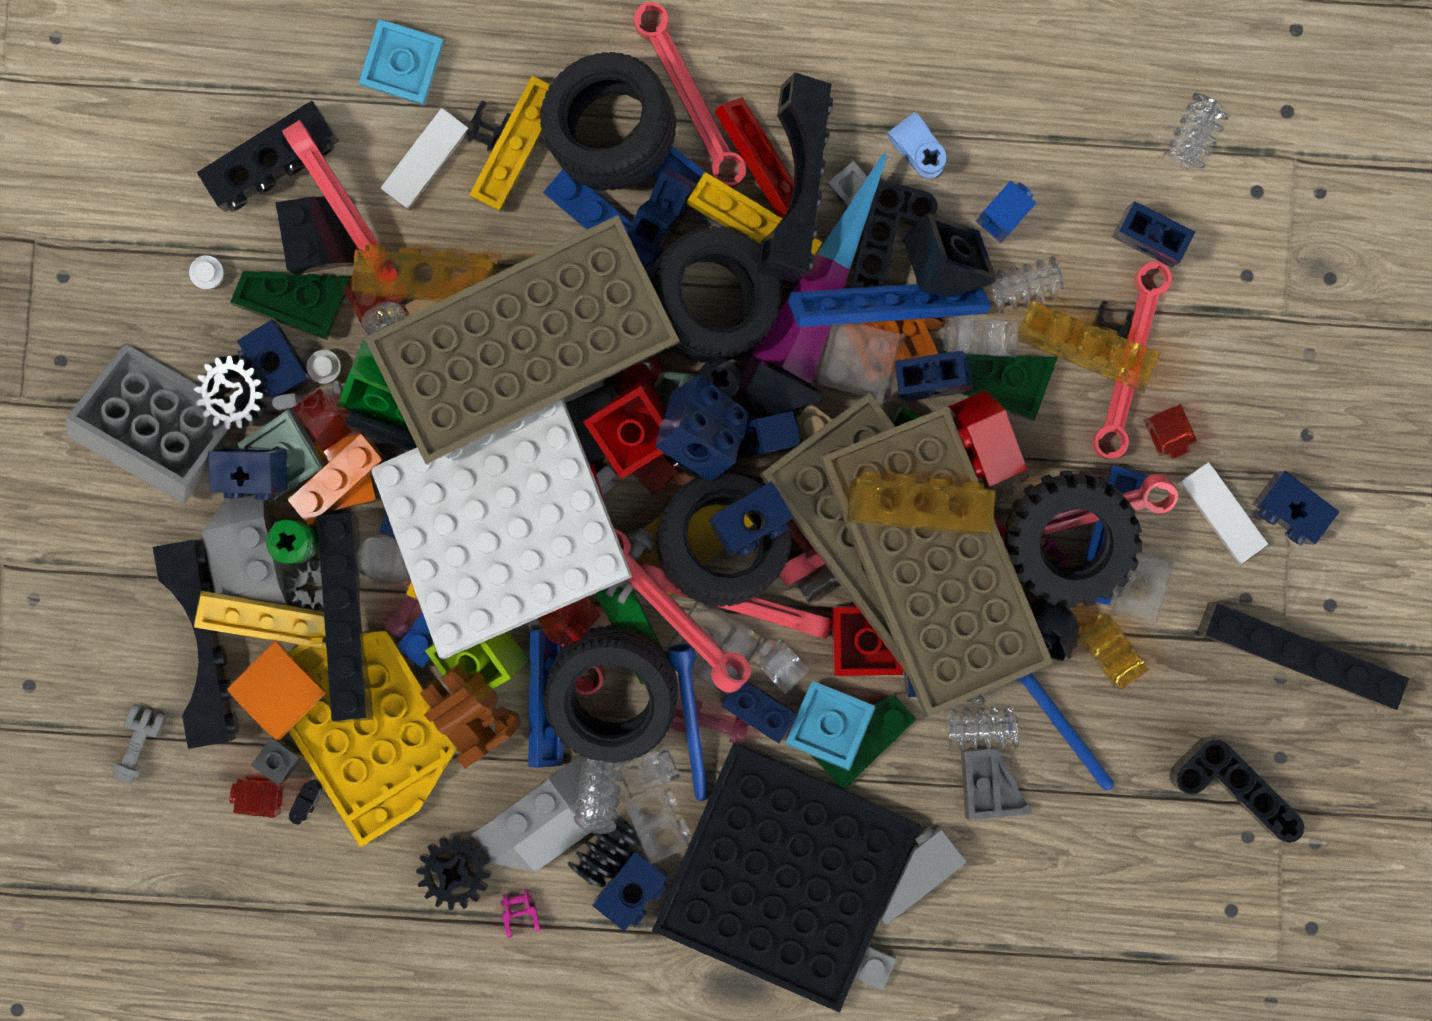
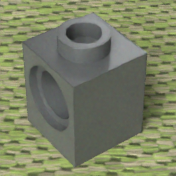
[251,737,304,785]

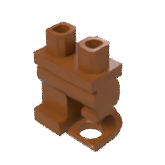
[420,663,521,768]

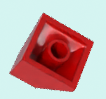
[583,378,667,479]

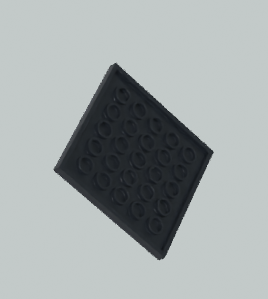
[652,742,921,1013]

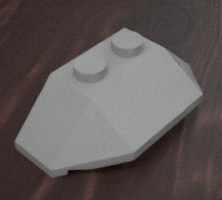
[201,493,291,606]
[469,755,599,872]

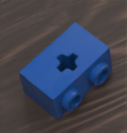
[975,181,1036,243]

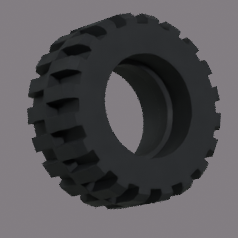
[1005,470,1143,608]

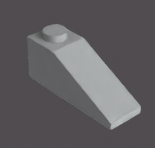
[881,826,967,925]

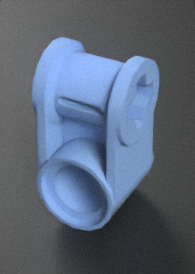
[887,112,946,179]

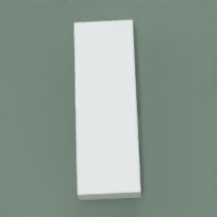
[380,108,469,210]
[1179,462,1268,564]

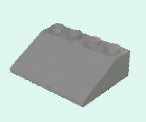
[66,343,232,504]

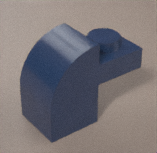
[628,167,696,253]

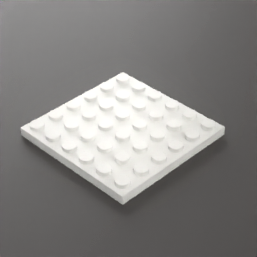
[371,399,633,659]

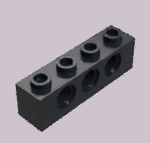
[196,100,339,212]

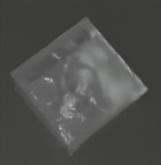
[817,323,906,401]

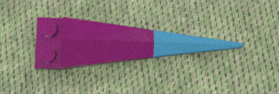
[739,153,887,416]

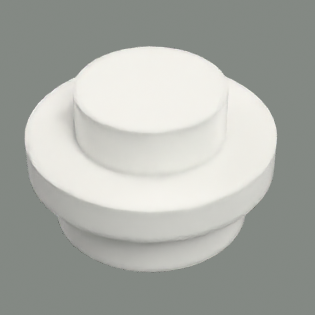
[189,255,224,290]
[307,350,341,384]

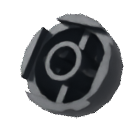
[1028,598,1080,661]

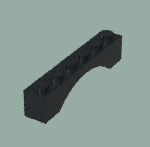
[757,72,833,283]
[317,512,373,723]
[152,540,239,749]
[1196,602,1409,710]

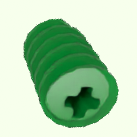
[266,520,319,563]

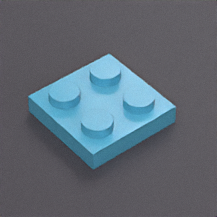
[358,19,445,106]
[785,681,875,771]

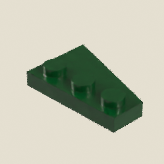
[230,271,352,340]
[957,354,1058,421]
[811,694,917,790]

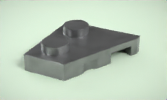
[961,748,1032,820]

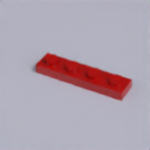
[714,97,794,218]

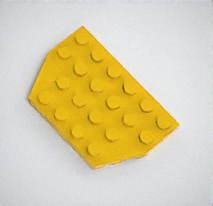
[288,630,457,848]

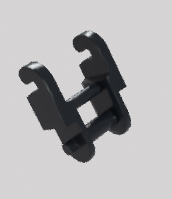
[467,100,511,152]
[1090,300,1134,351]
[289,780,322,825]

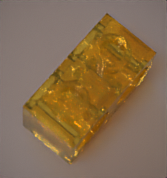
[1079,613,1149,690]

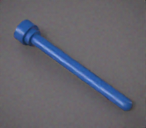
[667,643,708,801]
[1016,673,1114,790]

